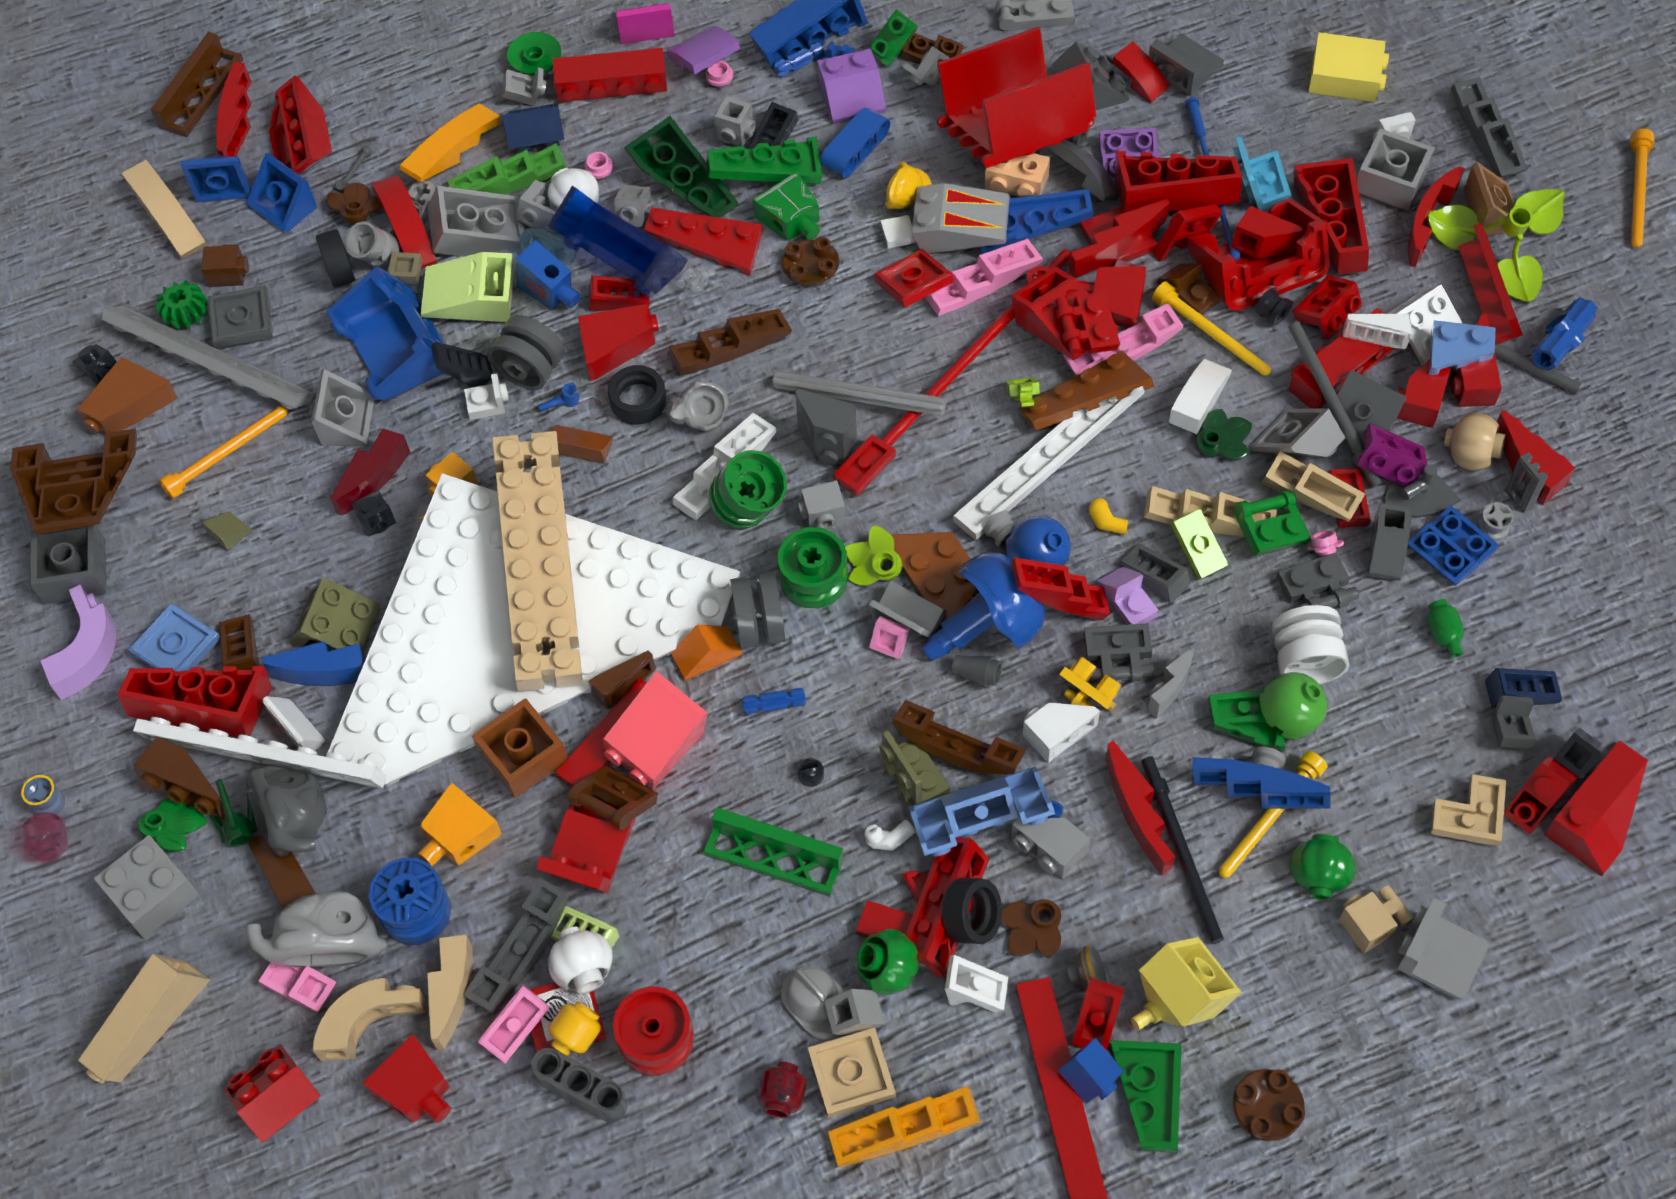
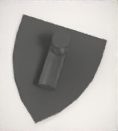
[1385,465,1461,518]

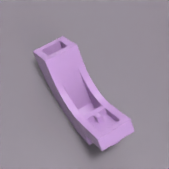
[40,584,116,700]

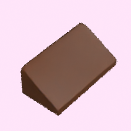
[551,425,613,463]

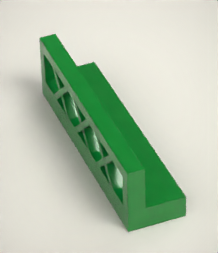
[704,807,844,897]

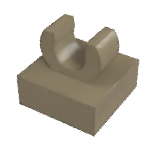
[388,252,423,286]

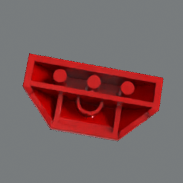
[269,75,332,175]

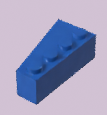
[749,0,869,69]

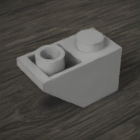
[1011,817,1091,879]

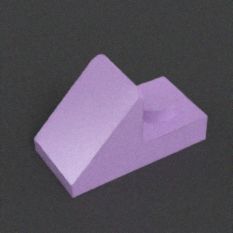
[1096,567,1159,625]

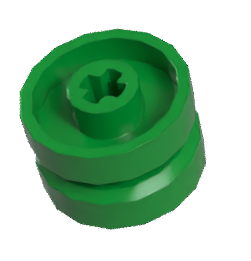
[777,527,848,609]

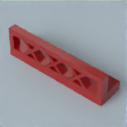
[1458,223,1523,345]
[905,837,989,978]

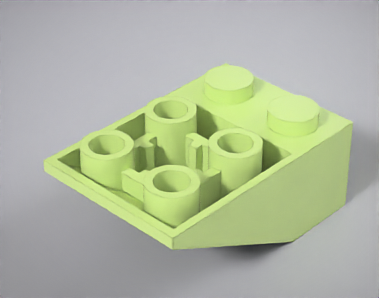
[421,252,514,322]

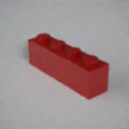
[553,48,668,102]
[1289,308,1396,409]

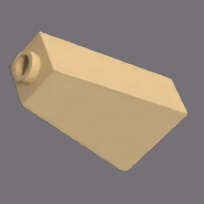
[78,954,210,1083]

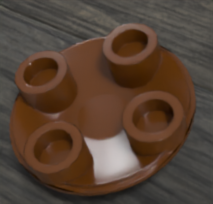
[782,237,840,285]
[1233,1069,1305,1141]

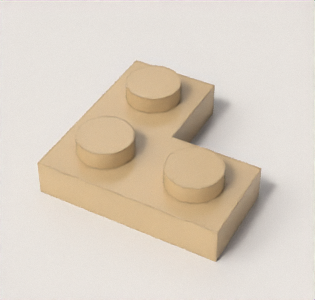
[1430,774,1506,847]

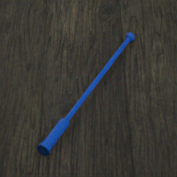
[1185,97,1240,262]

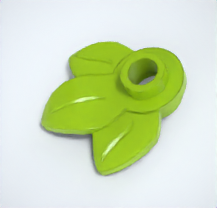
[845,525,902,586]

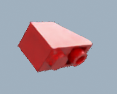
[1231,206,1304,259]
[1504,755,1578,835]

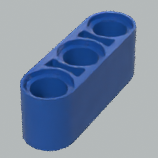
[820,107,891,178]

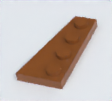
[1019,350,1154,431]

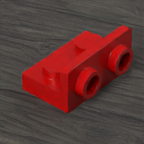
[1293,275,1362,340]

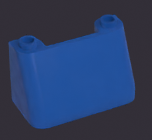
[326,266,450,401]

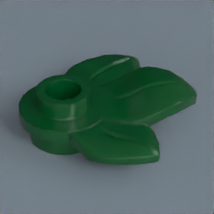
[1196,409,1252,460]

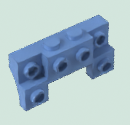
[908,766,1055,856]

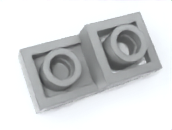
[1148,649,1194,719]

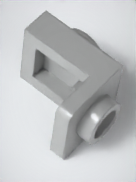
[502,68,547,106]

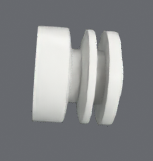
[1271,605,1350,684]

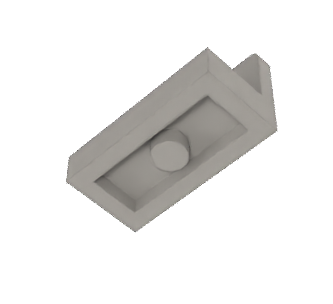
[869,581,947,638]

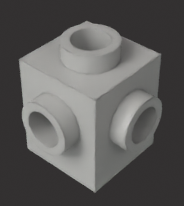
[713,96,756,146]

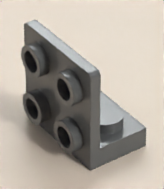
[1148,34,1224,96]

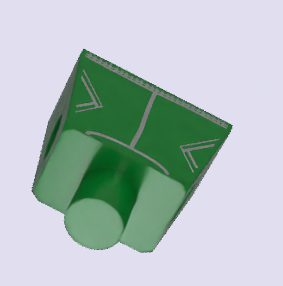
[753,172,820,240]

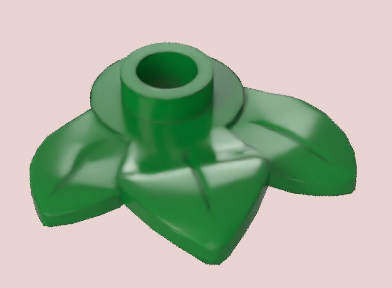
[138,798,207,852]

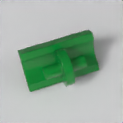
[868,9,919,67]

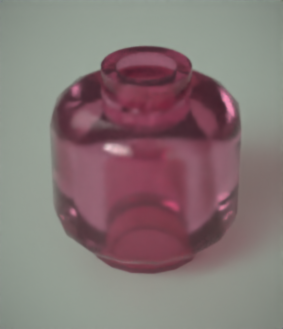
[21,812,69,862]

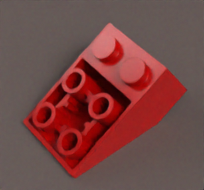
[1011,267,1119,360]

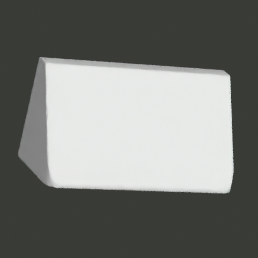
[263,696,326,751]

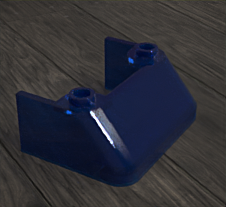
[548,185,688,296]

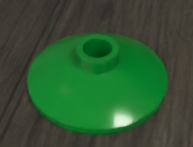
[507,32,562,76]

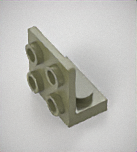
[289,577,380,650]
[879,730,950,805]

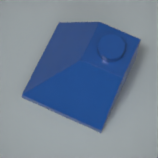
[181,156,251,203]

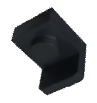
[351,490,396,537]

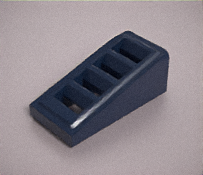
[1485,668,1562,707]

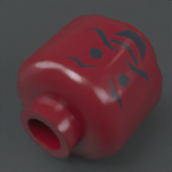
[757,1062,807,1119]

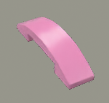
[1063,303,1183,376]

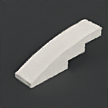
[673,413,777,521]

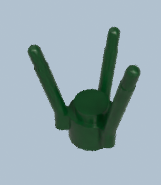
[209,779,258,847]

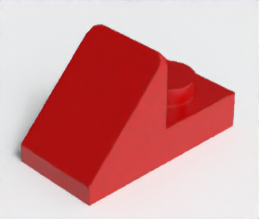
[1072,978,1125,1051]

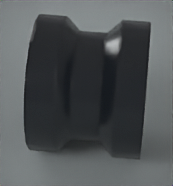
[1255,288,1293,326]

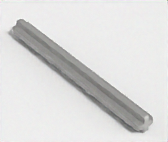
[772,371,946,416]

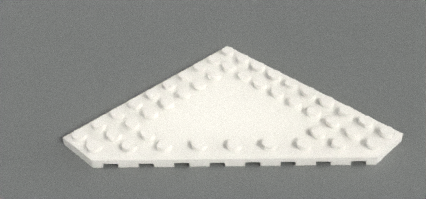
[326,473,740,787]

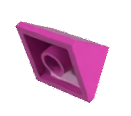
[615,3,675,44]

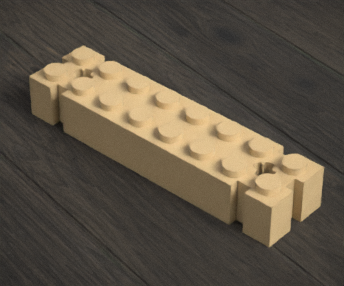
[492,431,583,692]

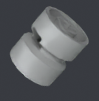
[345,221,399,269]

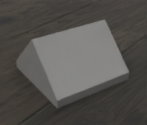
[312,369,374,446]

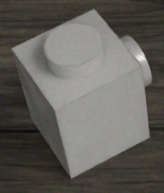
[797,481,846,529]
[824,989,885,1035]

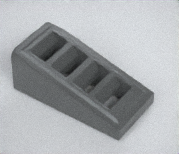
[1119,543,1190,603]

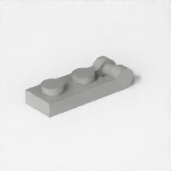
[996,0,1075,31]

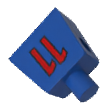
[516,240,581,309]

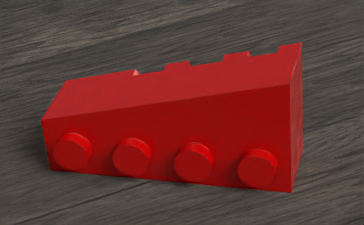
[1115,151,1242,213]

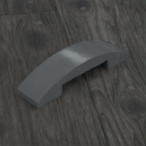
[1035,140,1119,201]
[463,878,569,1013]

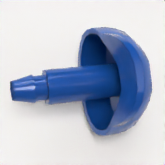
[921,552,1046,661]

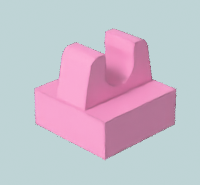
[869,616,910,659]

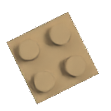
[807,1027,896,1118]

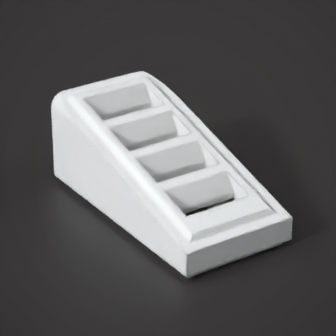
[1343,313,1411,349]

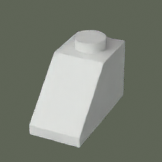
[1022,703,1100,763]

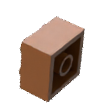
[471,698,568,798]

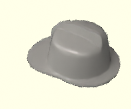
[781,966,845,1041]

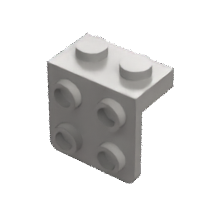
[1398,897,1489,1000]

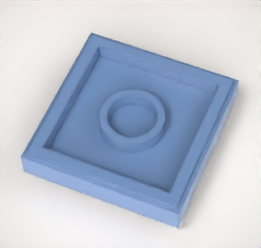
[128,603,220,671]

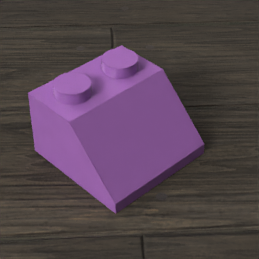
[817,49,886,124]

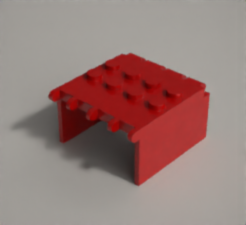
[936,27,1096,168]

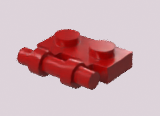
[1055,292,1120,355]

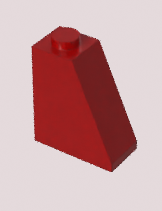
[578,303,659,381]

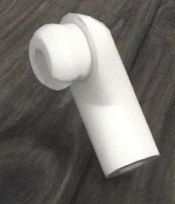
[864,820,915,851]

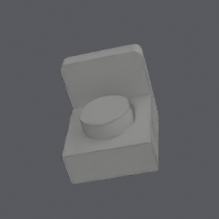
[903,46,950,87]
[615,185,651,227]

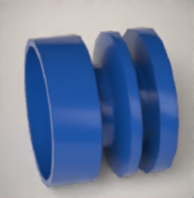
[369,858,451,945]

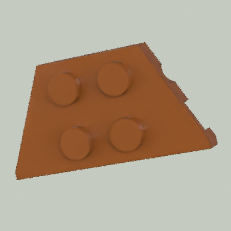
[891,532,979,629]

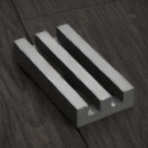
[1505,452,1548,513]

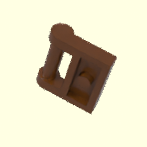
[567,765,658,831]

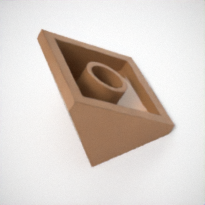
[1463,162,1515,235]

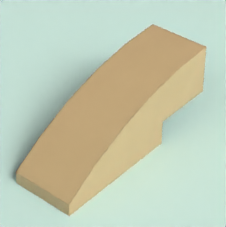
[1261,451,1365,521]
[427,934,473,1050]

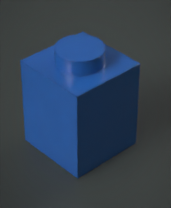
[1057,1038,1124,1103]

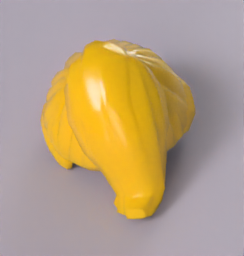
[885,162,932,210]

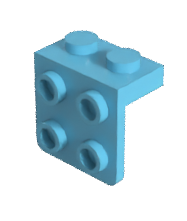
[1233,135,1293,211]

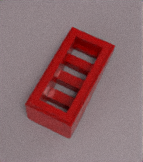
[588,275,650,311]

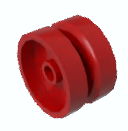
[612,986,695,1076]

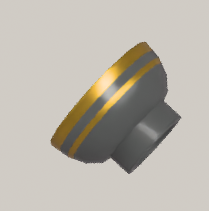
[1067,943,1107,990]

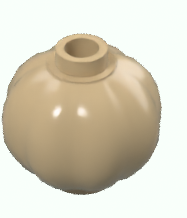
[1444,413,1505,471]

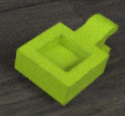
[1005,377,1040,407]

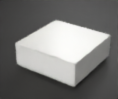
[881,215,916,249]

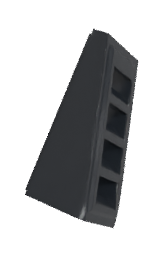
[747,102,799,149]
[432,342,493,387]

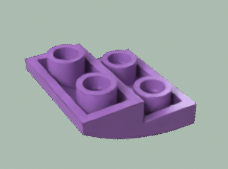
[666,26,740,74]
[1099,128,1160,183]

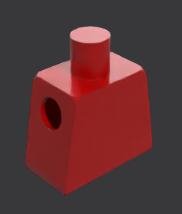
[1078,266,1146,328]
[363,1034,451,1123]

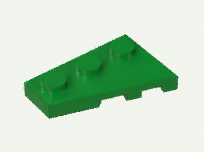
[1110,1040,1182,1153]

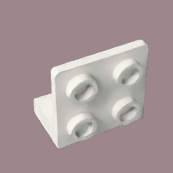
[1387,284,1462,365]

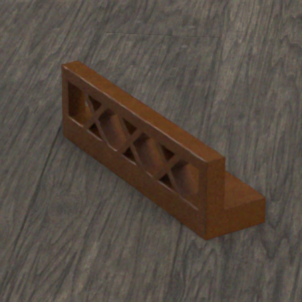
[151,32,243,137]

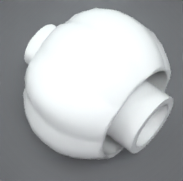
[547,168,599,220]
[548,927,613,994]

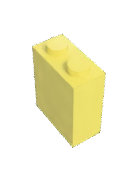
[1308,32,1389,102]

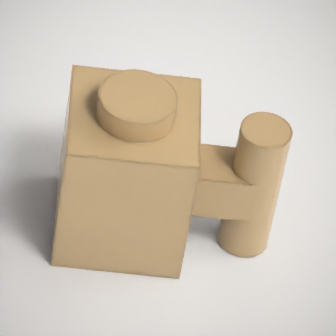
[1339,885,1414,954]

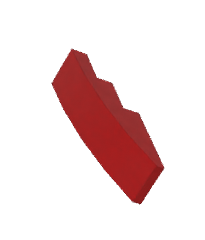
[216,61,252,156]
[1069,199,1169,278]
[1011,558,1110,620]
[1105,741,1175,876]

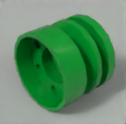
[709,450,787,529]

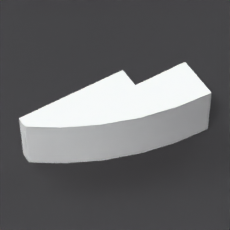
[1169,359,1232,434]

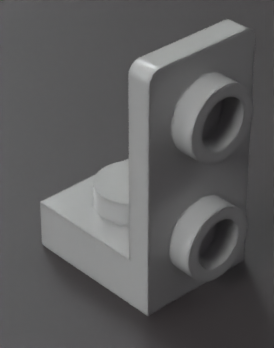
[516,180,573,243]

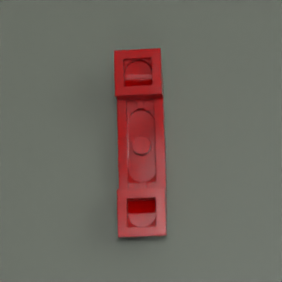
[1408,166,1465,268]
[371,175,437,269]

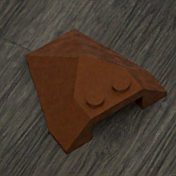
[10,429,137,534]

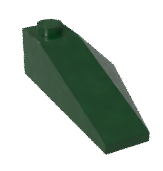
[624,116,739,218]

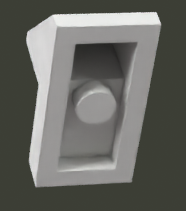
[945,955,1008,1013]

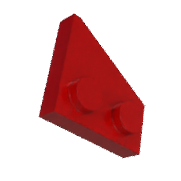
[1153,204,1223,262]

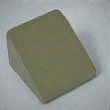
[203,512,251,551]

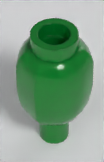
[1426,599,1464,658]

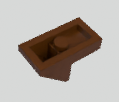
[1157,263,1220,315]

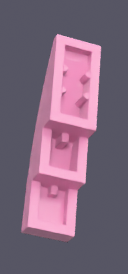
[925,239,1043,316]

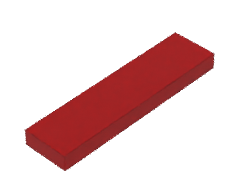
[555,678,646,788]

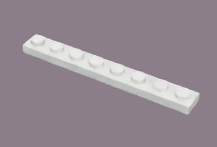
[953,386,1145,540]
[133,717,387,789]

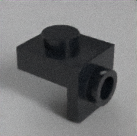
[72,344,117,386]

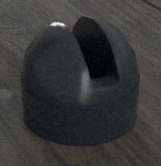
[798,758,824,787]

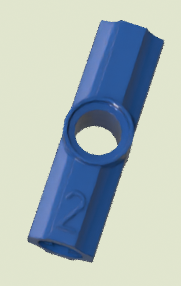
[1532,297,1597,371]

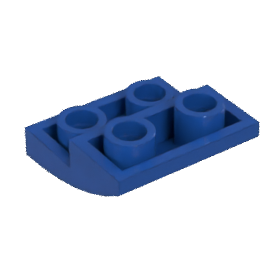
[1408,505,1499,586]

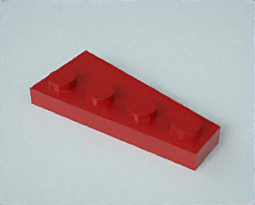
[644,207,763,276]

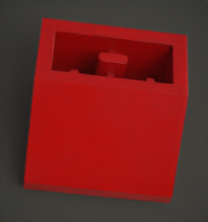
[223,1044,321,1143]

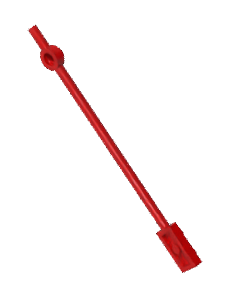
[833,249,1071,497]

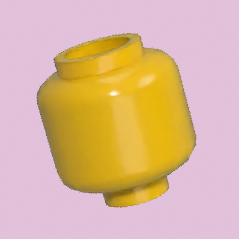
[548,1001,601,1056]

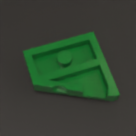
[1208,690,1285,752]

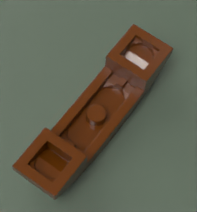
[892,700,1026,774]
[248,834,316,908]

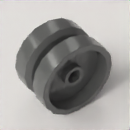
[487,315,565,390]
[730,572,785,649]

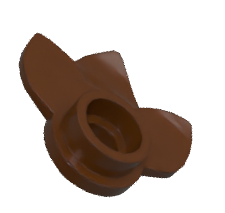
[327,182,383,226]
[1001,899,1062,958]

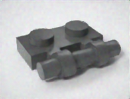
[1276,553,1359,608]
[1083,623,1154,682]

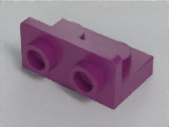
[1357,423,1428,487]

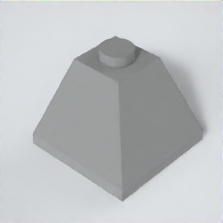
[1250,409,1345,458]

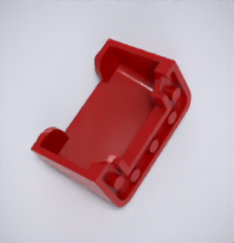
[1187,198,1330,311]

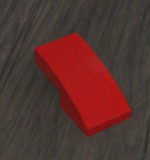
[1112,41,1170,104]

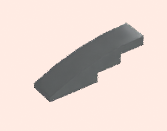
[1450,77,1528,178]

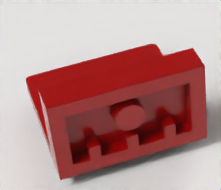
[536,809,629,894]

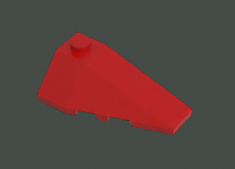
[1544,740,1648,876]

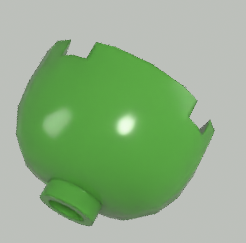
[1259,672,1328,740]

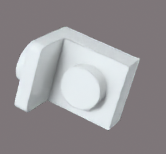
[1373,112,1416,140]
[464,373,509,420]

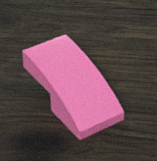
[258,962,337,1013]

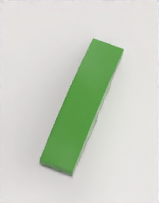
[448,143,567,194]

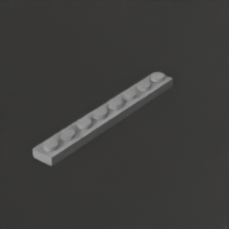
[101,306,314,409]

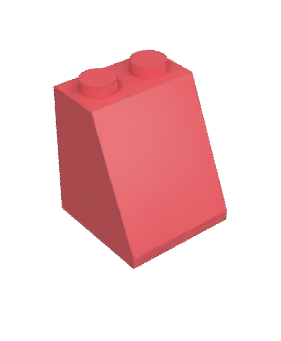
[603,671,707,790]

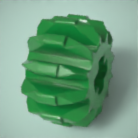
[156,280,208,330]

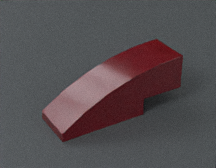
[330,428,410,516]

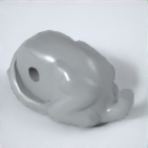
[246,891,387,967]

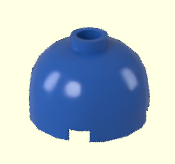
[1006,516,1071,565]

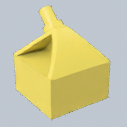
[1131,937,1242,1030]

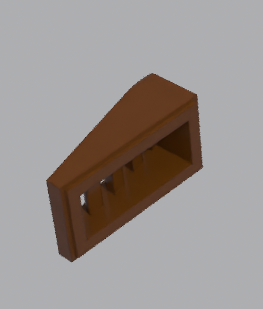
[219,614,260,670]
[588,650,656,710]

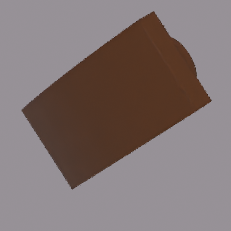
[900,33,964,64]

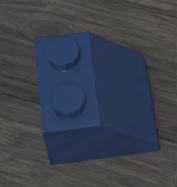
[502,103,565,153]

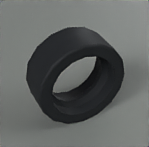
[315,229,356,288]
[608,365,666,424]
[942,878,1002,944]

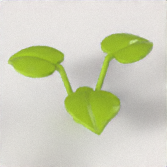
[1428,189,1565,303]

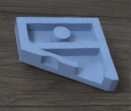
[1429,320,1496,375]

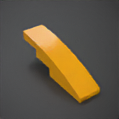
[400,103,500,182]
[828,1086,981,1167]

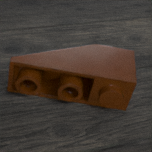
[133,737,226,819]

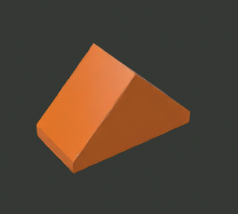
[671,625,742,680]

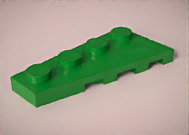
[706,137,822,184]

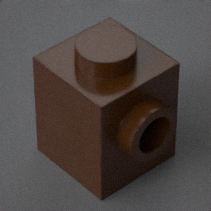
[201,244,249,287]

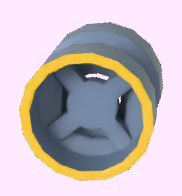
[21,775,65,818]

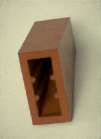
[77,357,177,435]

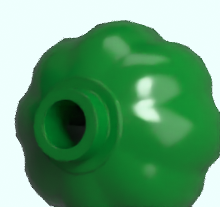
[1290,834,1356,900]
[857,929,919,995]

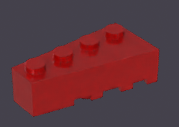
[1293,158,1369,275]
[117,666,272,738]

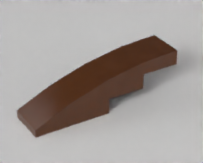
[667,309,792,376]

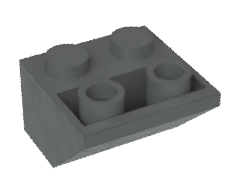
[1052,42,1130,110]

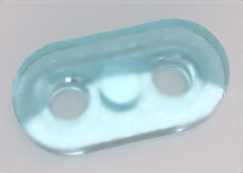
[520,227,576,266]

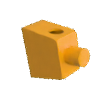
[417,783,502,867]

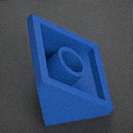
[246,153,317,232]

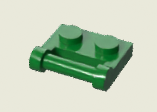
[1233,490,1311,557]

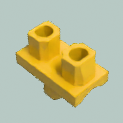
[1059,656,1121,712]

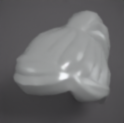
[666,380,729,431]

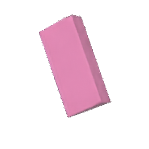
[478,984,550,1063]

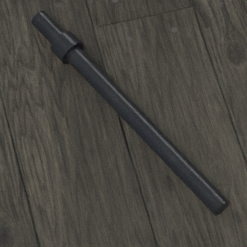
[1141,756,1224,944]

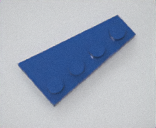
[981,189,1093,254]

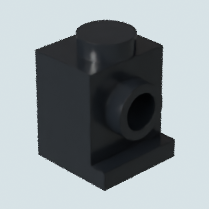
[1553,728,1603,779]

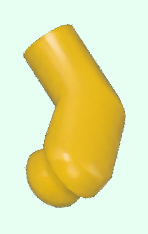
[1089,498,1129,535]

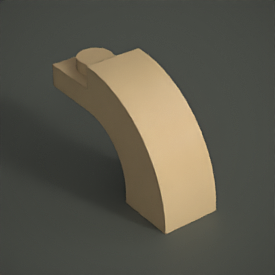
[313,978,426,1061]

